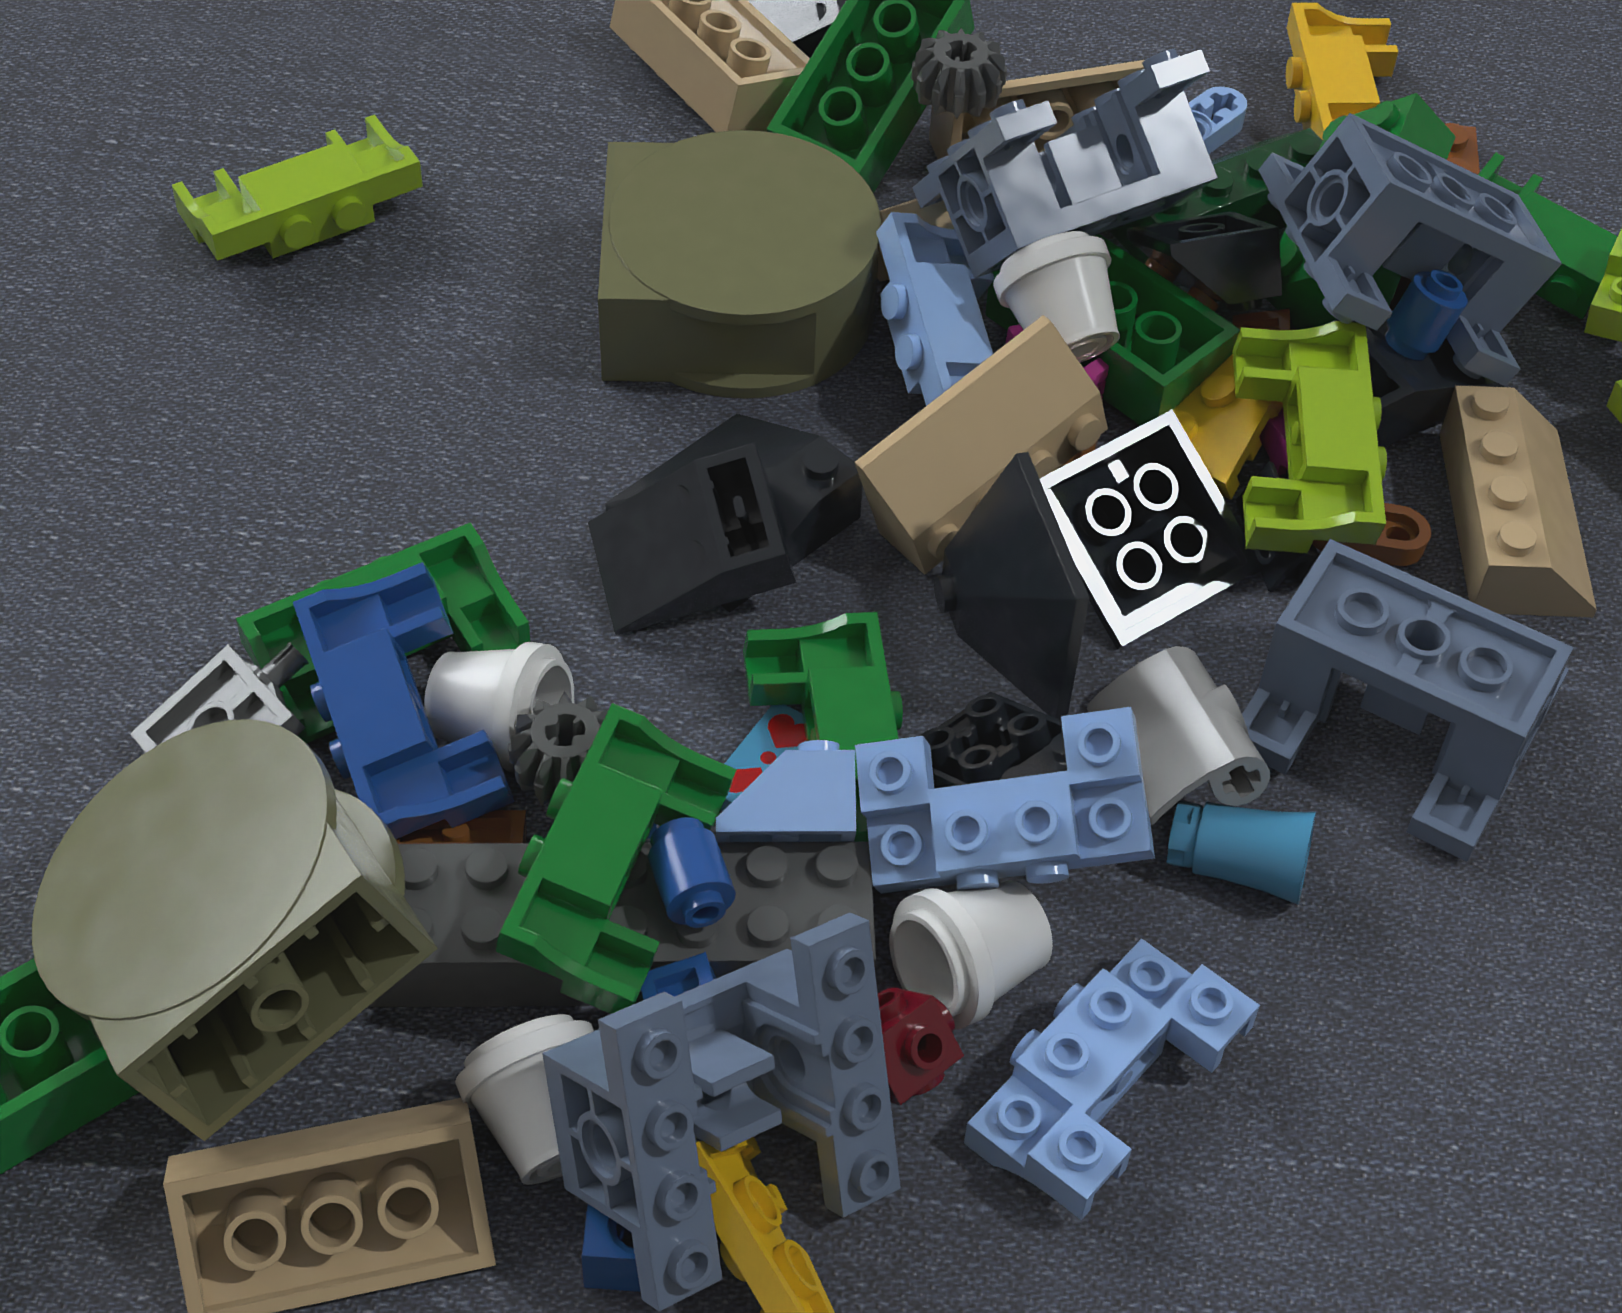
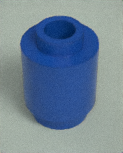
[1385,269,1468,360]
[648,817,736,928]

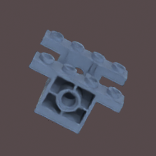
[912,48,1218,278]
[1258,113,1562,386]
[1242,539,1574,862]
[542,913,901,1311]

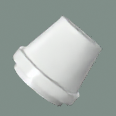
[993,231,1120,363]
[424,642,574,773]
[889,881,1053,1029]
[455,1014,594,1184]

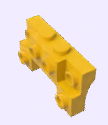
[1286,3,1398,140]

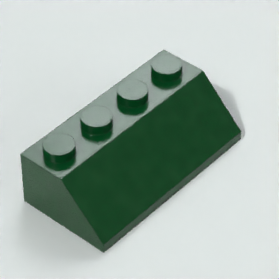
[1110,128,1323,264]

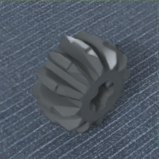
[911,28,1007,119]
[508,691,608,806]

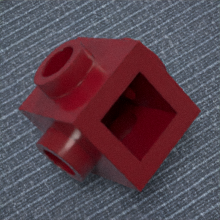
[878,988,964,1105]

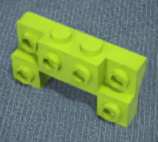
[172,114,423,261]
[1232,321,1387,553]

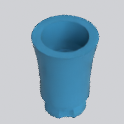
[1167,800,1316,905]

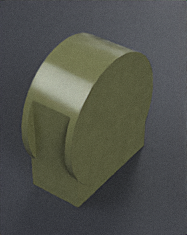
[598,130,881,399]
[32,719,438,1141]

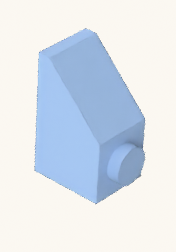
[716,740,856,842]

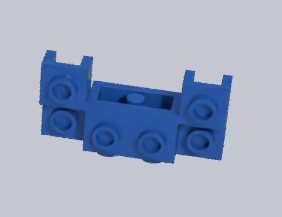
[293,562,515,839]

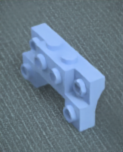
[876,212,994,406]
[855,707,1155,894]
[964,938,1260,1220]

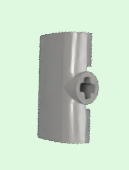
[1087,646,1270,825]

